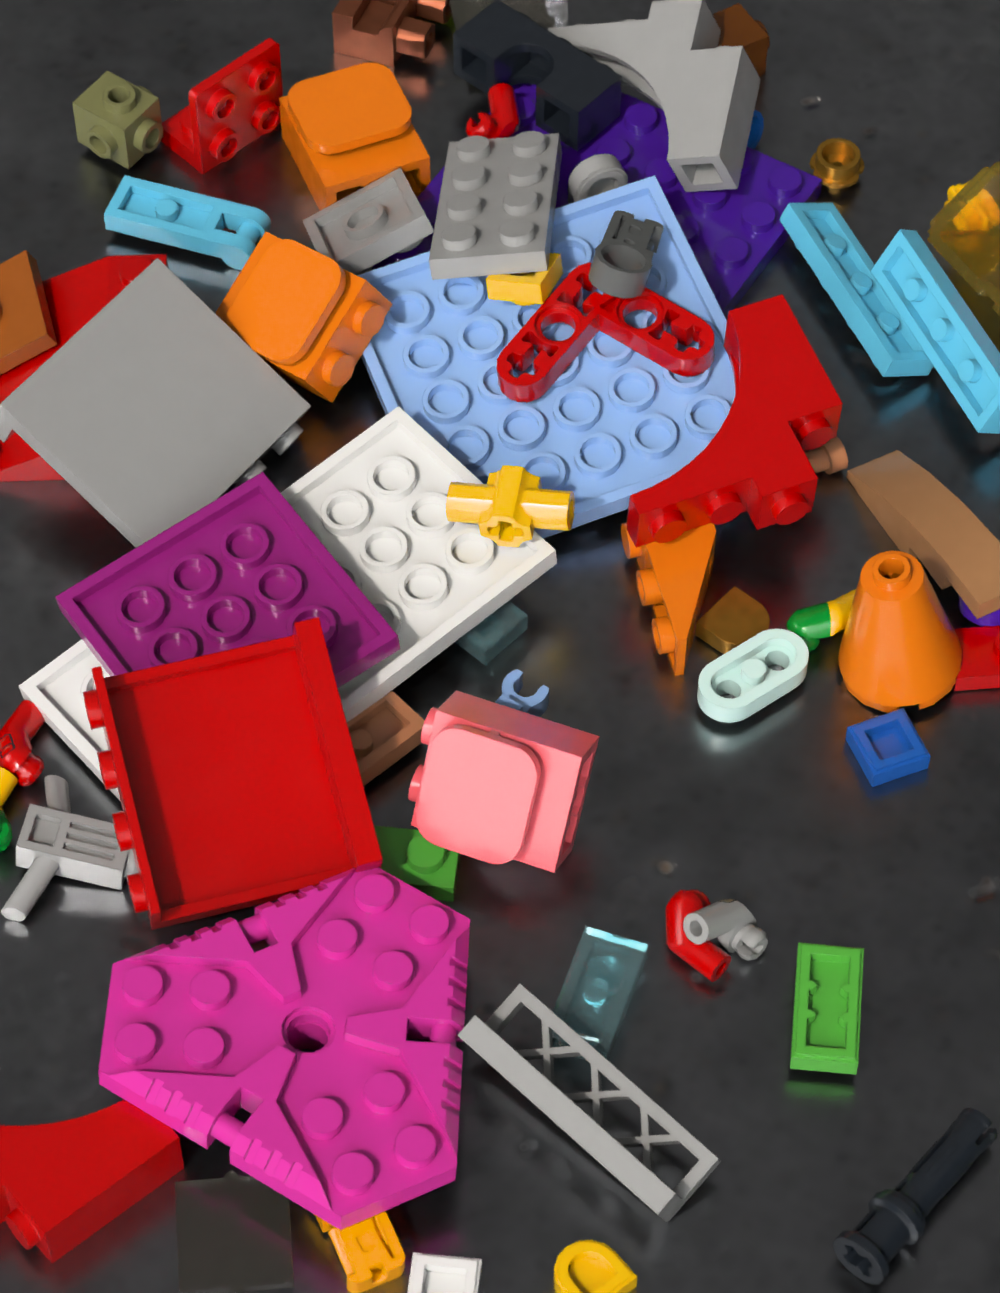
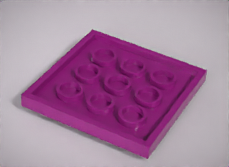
[55,472,400,688]

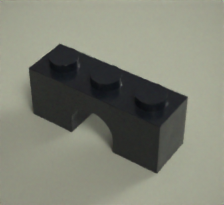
[453,0,622,151]

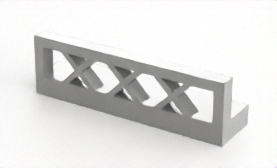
[458,984,721,1223]

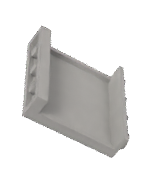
[0,258,311,548]

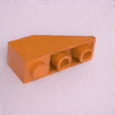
[621,523,716,676]

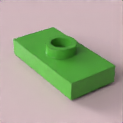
[790,942,864,1075]

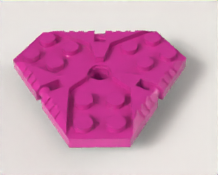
[98,868,470,1230]

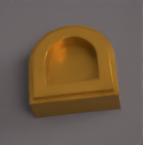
[695,586,770,654]

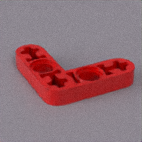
[497,262,715,402]

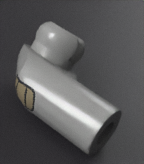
[683,899,768,961]

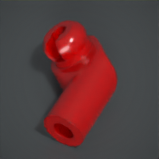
[665,889,732,982]

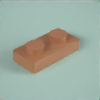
[347,691,425,786]

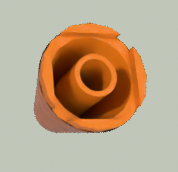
[838,551,962,713]

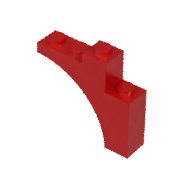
[626,294,843,548]
[0,1100,184,1264]

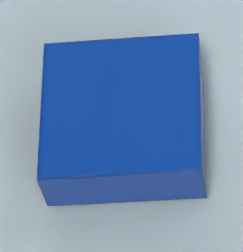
[845,708,931,787]

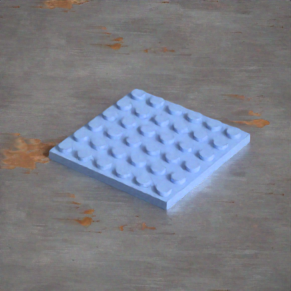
[357,175,735,539]

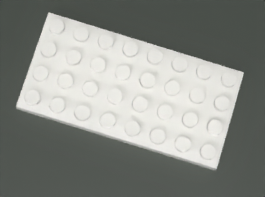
[19,406,557,802]

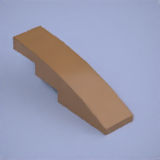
[846,450,1000,619]

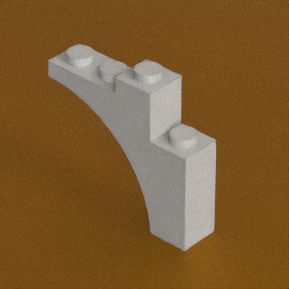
[548,0,761,192]

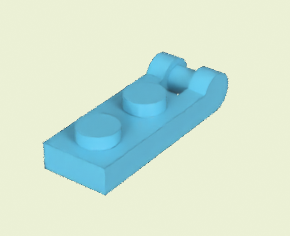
[104,175,271,270]

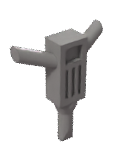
[1,775,138,922]

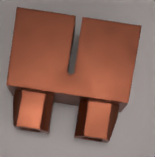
[332,0,454,67]

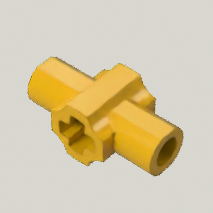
[446,465,575,547]

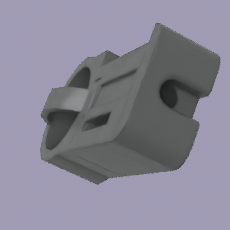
[588,210,664,298]

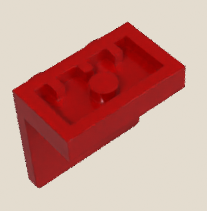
[160,38,283,175]

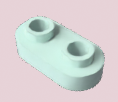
[697,628,809,723]

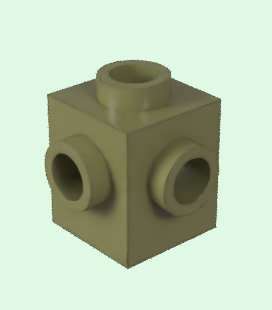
[72,70,163,169]

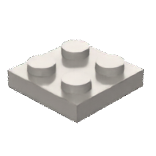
[302,167,434,275]

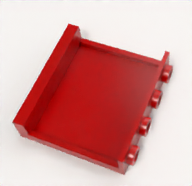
[83,617,383,930]

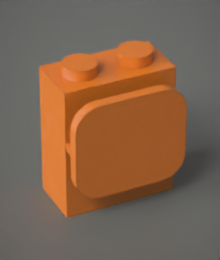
[279,62,431,211]
[215,231,393,403]

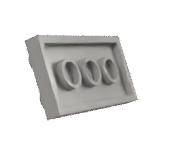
[429,131,562,280]

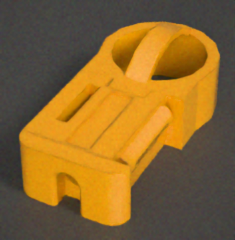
[314,1211,405,1293]

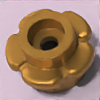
[810,138,864,189]

